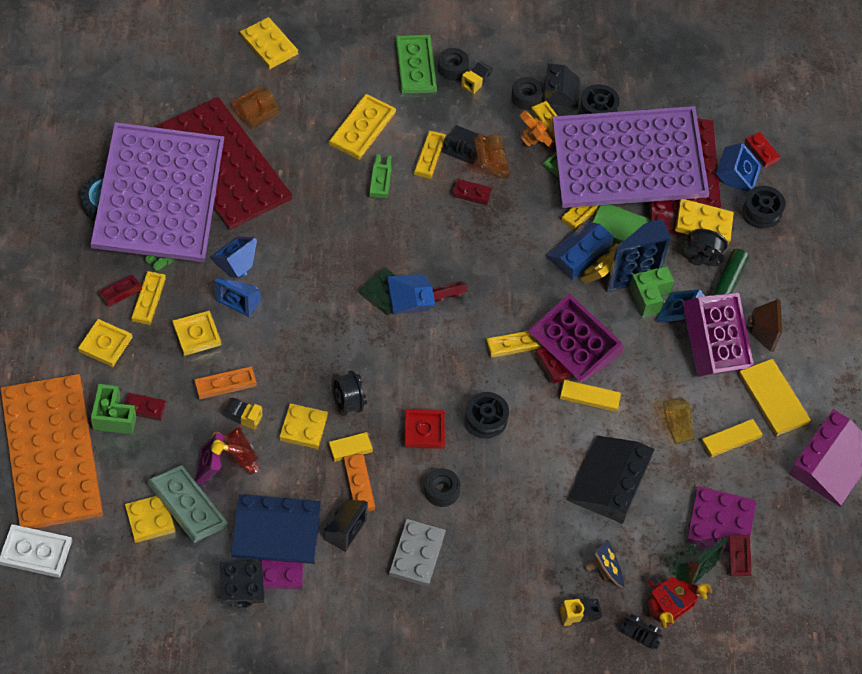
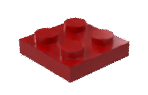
[405,409,445,449]

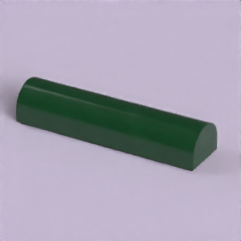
[711,249,749,296]

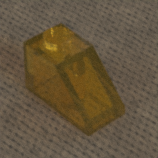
[663,397,694,444]

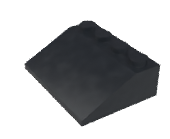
[567,435,655,524]

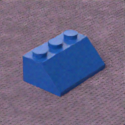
[547,222,613,280]

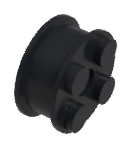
[579,84,620,115]
[743,186,786,229]
[684,229,728,266]
[331,370,367,416]
[465,392,509,439]

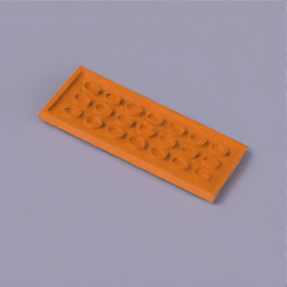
[1,374,103,529]

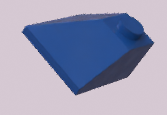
[210,236,257,278]
[387,274,435,314]
[215,278,261,317]
[656,289,705,322]

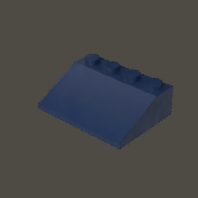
[606,219,671,292]
[231,494,321,564]

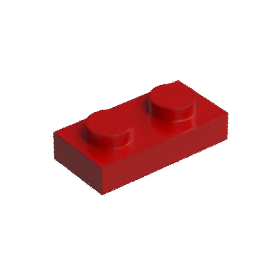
[745,132,781,167]

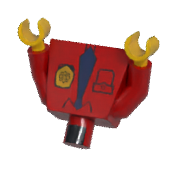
[648,575,712,628]

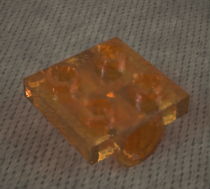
[231,86,281,129]
[474,134,510,179]

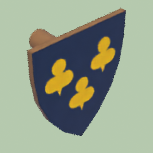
[586,539,624,589]

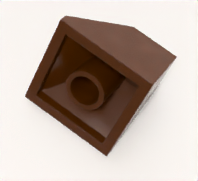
[748,300,782,352]

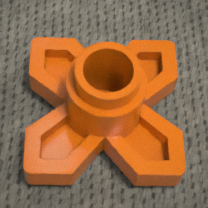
[519,110,555,149]

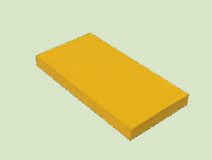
[329,94,396,160]
[738,359,811,436]

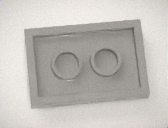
[389,519,446,587]

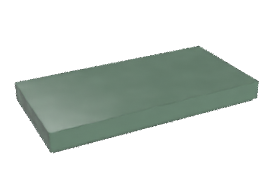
[148,465,228,543]

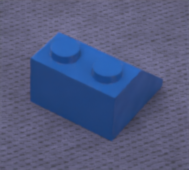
[716,142,761,192]

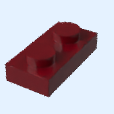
[452,179,492,206]
[99,275,142,307]
[433,281,468,302]
[535,348,571,384]
[124,393,167,421]
[729,534,752,576]

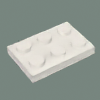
[0,524,72,578]

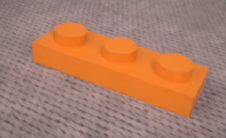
[194,366,257,400]
[344,454,375,511]

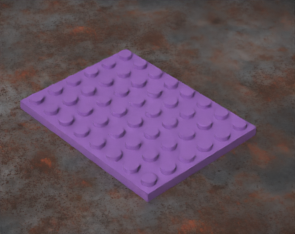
[553,106,709,208]
[91,122,224,262]

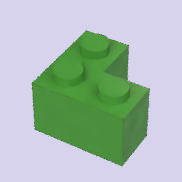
[629,266,674,317]
[91,384,136,434]

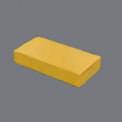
[329,432,373,462]

